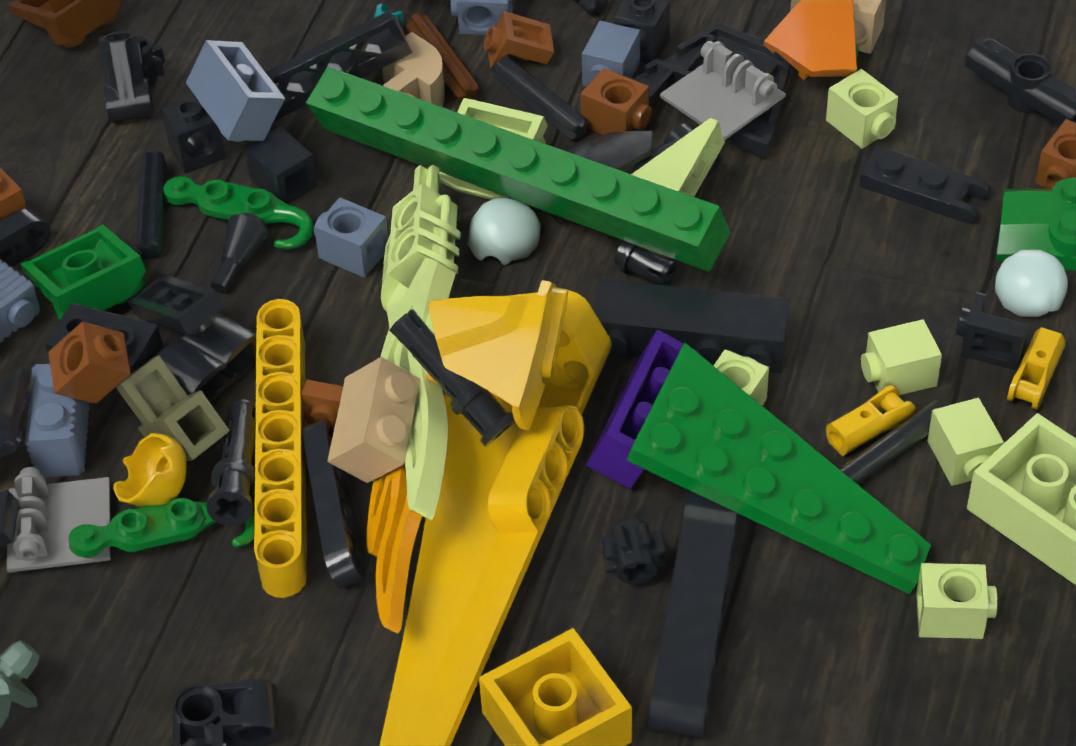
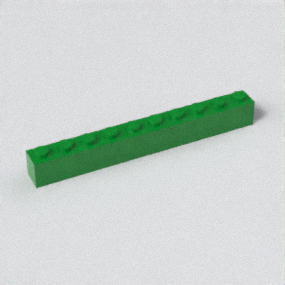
[306,66,731,272]

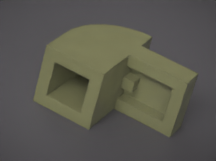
[116,355,230,462]

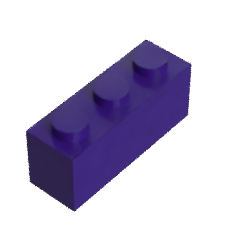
[586,329,700,489]

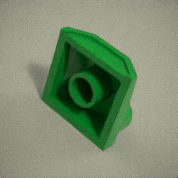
[996,178,1076,271]
[21,224,146,320]

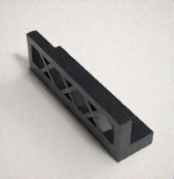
[265,10,412,121]

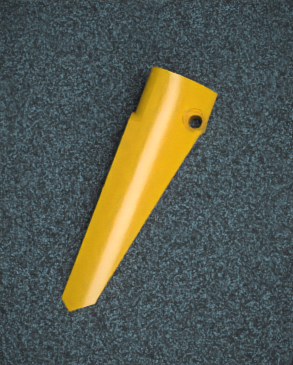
[379,290,612,746]

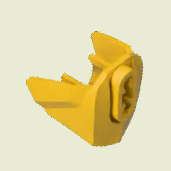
[428,280,568,430]

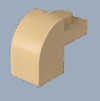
[382,32,445,107]

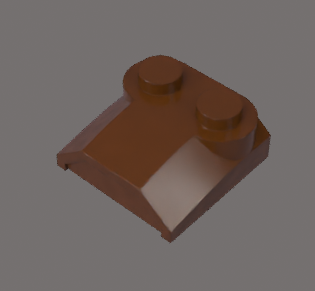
[7,0,122,48]

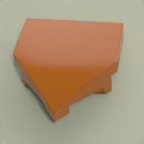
[763,0,857,80]

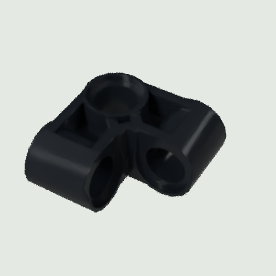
[171,679,280,746]

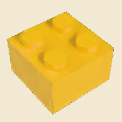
[479,628,632,746]

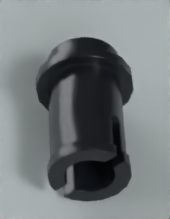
[614,241,677,286]

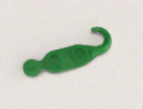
[163,176,314,250]
[68,498,255,558]

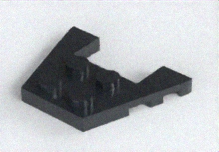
[626,23,792,158]

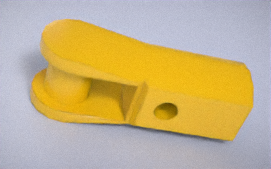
[1007,327,1065,410]
[826,385,916,456]

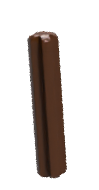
[406,13,480,102]

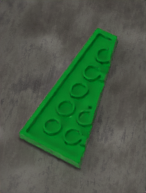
[626,342,931,594]

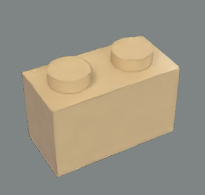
[327,357,420,483]

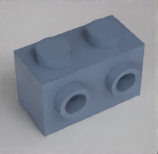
[186,40,285,142]

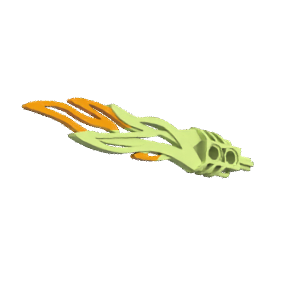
[367,165,461,634]

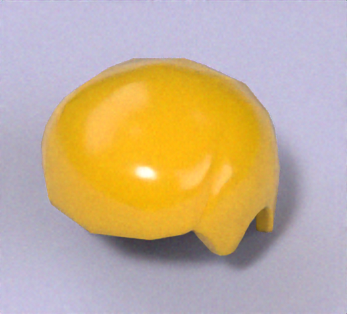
[113,433,187,507]

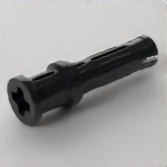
[389,309,515,447]
[206,399,256,526]

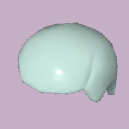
[467,198,541,265]
[995,250,1068,317]

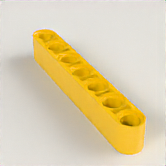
[254,299,307,598]

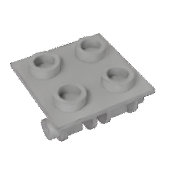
[660,41,786,140]
[7,467,111,573]

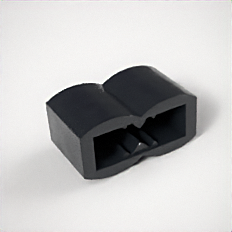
[154,312,256,406]

